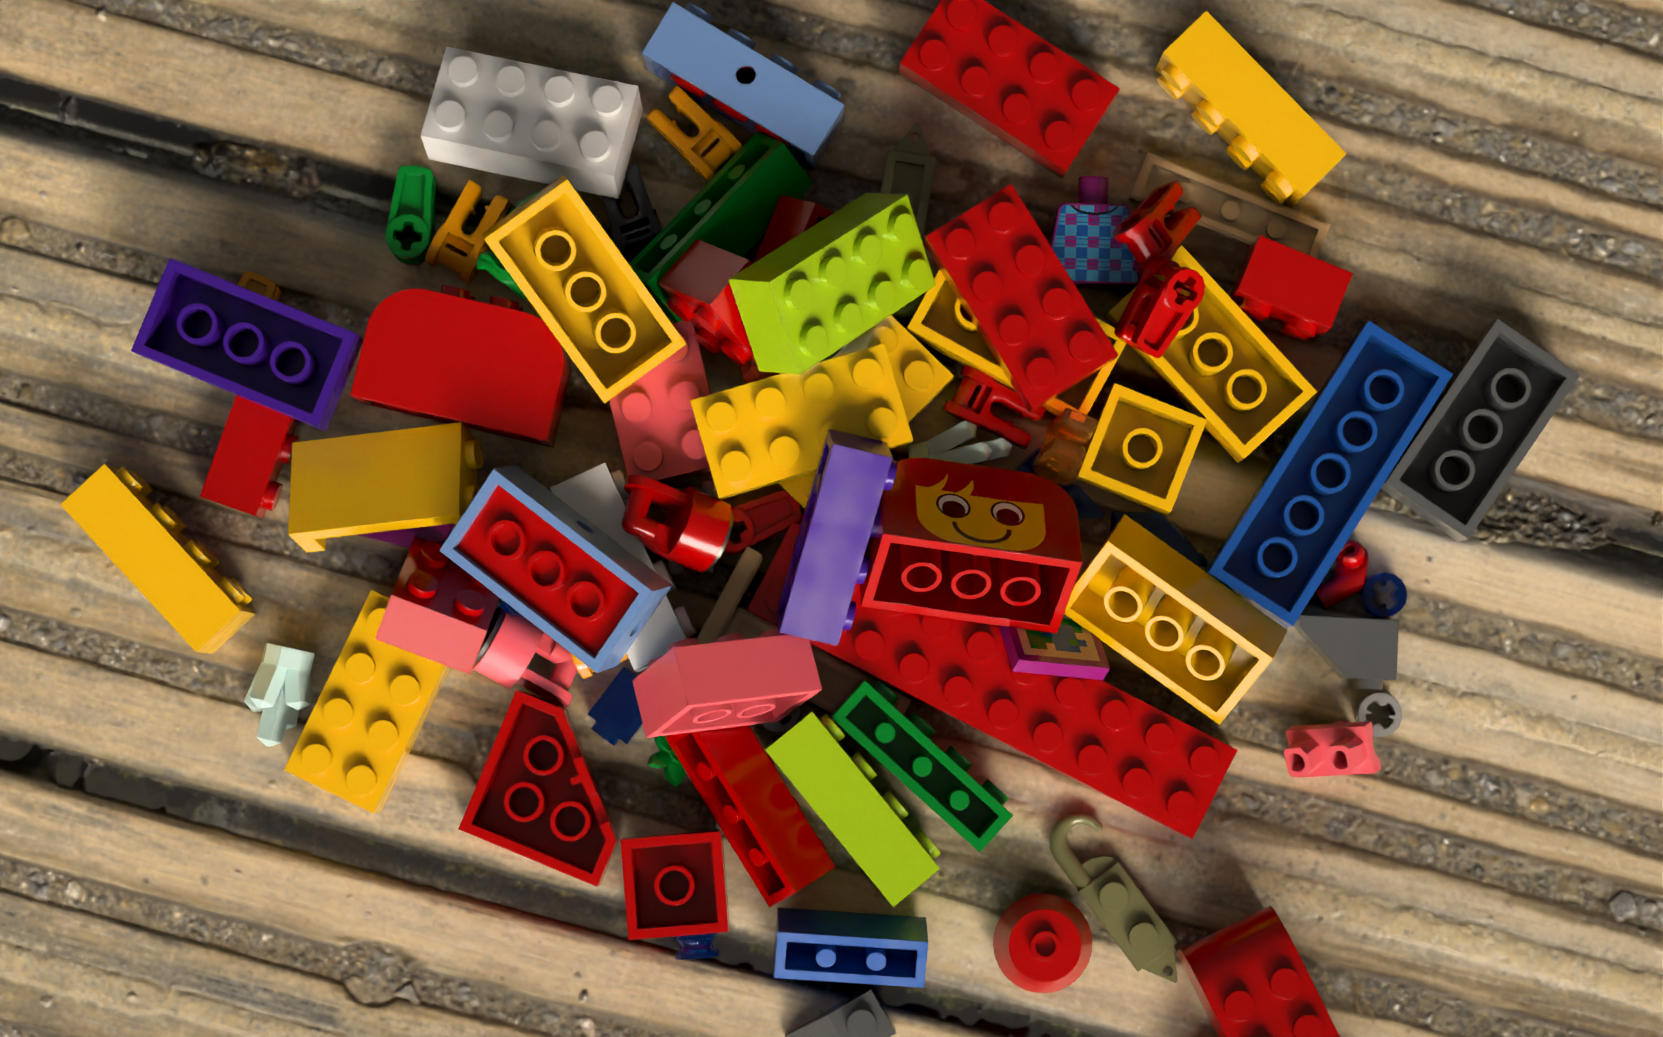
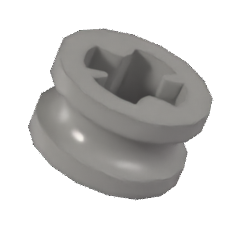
[1355,693,1402,737]

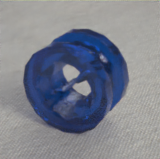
[1359,572,1407,617]
[674,933,719,960]

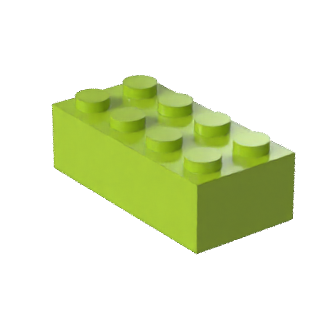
[728,193,936,375]
[765,712,941,907]

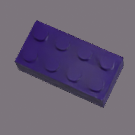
[131,258,363,432]

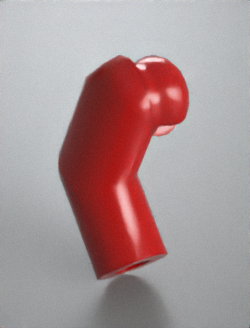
[1314,540,1369,611]

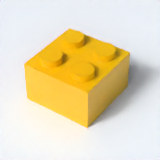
[1074,383,1207,516]

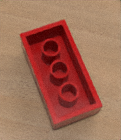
[899,0,1120,179]
[924,183,1118,413]

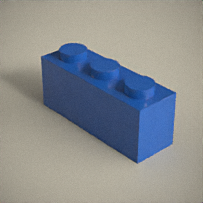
[774,907,928,988]

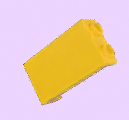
[288,422,484,552]

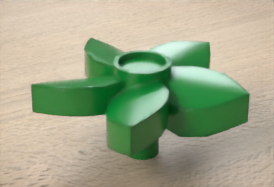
[647,735,685,787]

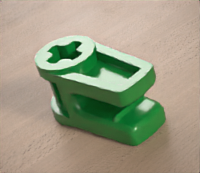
[385,166,437,266]

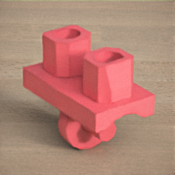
[1284,720,1381,778]

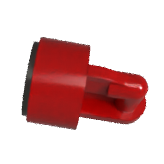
[621,475,733,573]

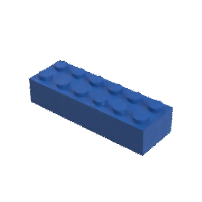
[1205,320,1453,628]

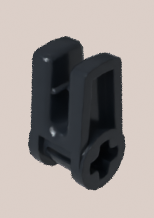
[601,163,662,263]

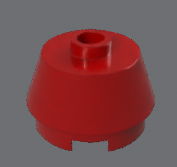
[993,894,1092,993]

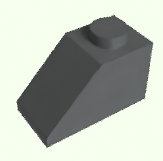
[1293,615,1399,690]
[785,986,896,1037]

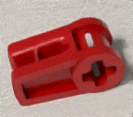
[1112,181,1202,275]
[1114,258,1205,358]
[942,365,1046,450]
[723,489,802,555]

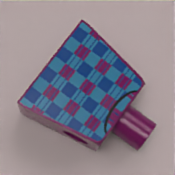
[1050,176,1140,290]

